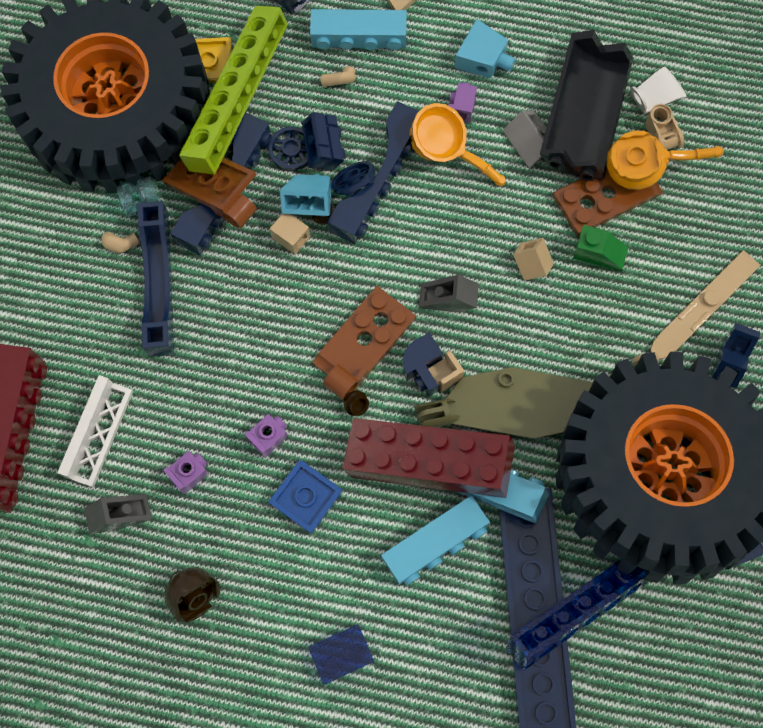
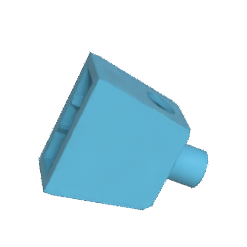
[455,19,516,78]
[280,174,331,216]

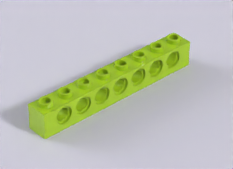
[179,6,288,175]

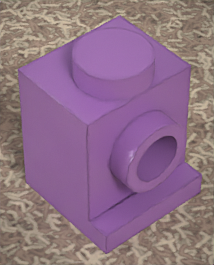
[448,82,477,124]
[244,414,288,458]
[163,451,209,494]

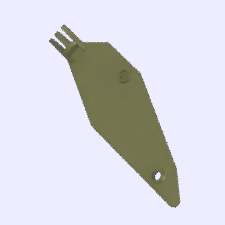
[414,367,593,439]

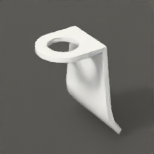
[630,67,687,114]

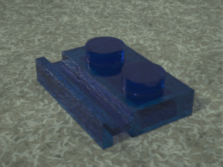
[308,624,375,685]

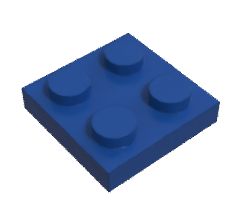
[268,460,343,535]

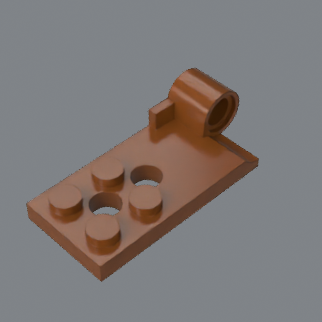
[162,158,257,229]
[552,169,663,237]
[312,286,417,401]

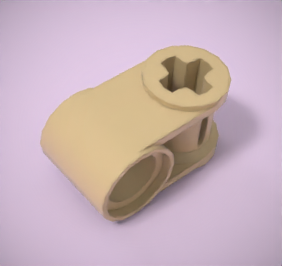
[645,104,684,150]

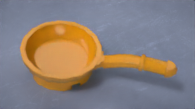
[410,103,506,186]
[606,130,724,190]

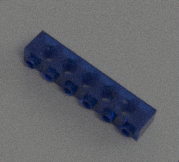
[506,560,649,671]

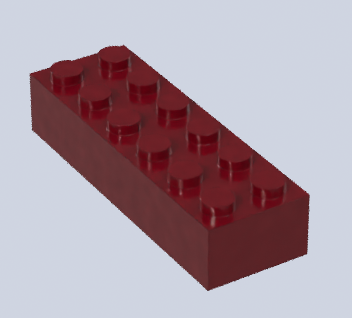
[0,344,47,514]
[342,418,515,498]

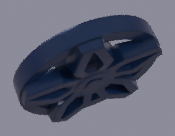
[268,126,308,170]
[331,161,375,196]

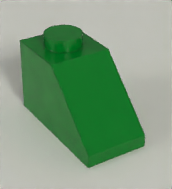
[573,224,628,272]

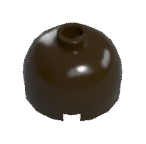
[164,567,221,623]

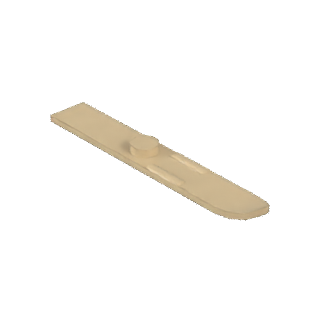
[650,250,760,359]

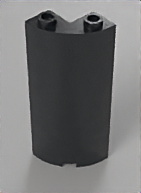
[540,30,633,181]

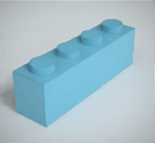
[310,9,407,50]
[457,469,549,524]
[381,495,490,586]

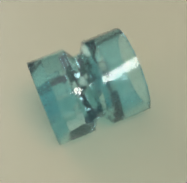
[117,176,160,218]

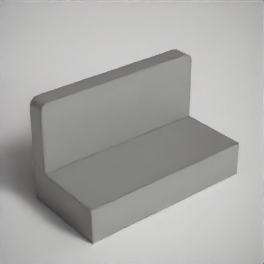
[503,111,546,167]

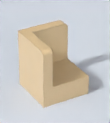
[270,214,311,255]
[513,238,553,280]
[428,351,464,393]

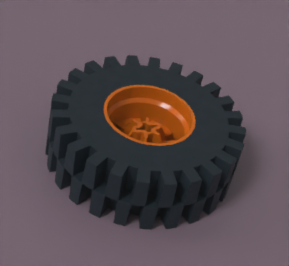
[1,0,210,194]
[556,352,763,584]

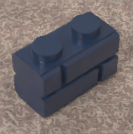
[302,112,345,171]

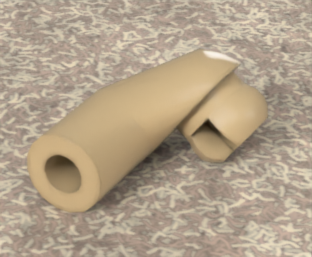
[321,66,357,87]
[101,232,140,254]

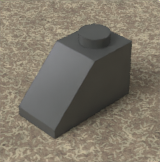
[419,274,479,312]
[84,494,152,534]

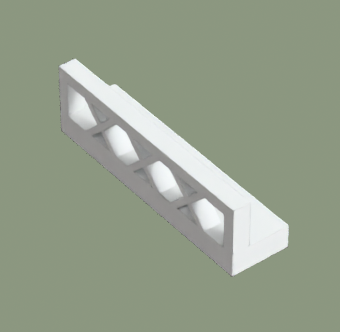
[57,375,134,488]

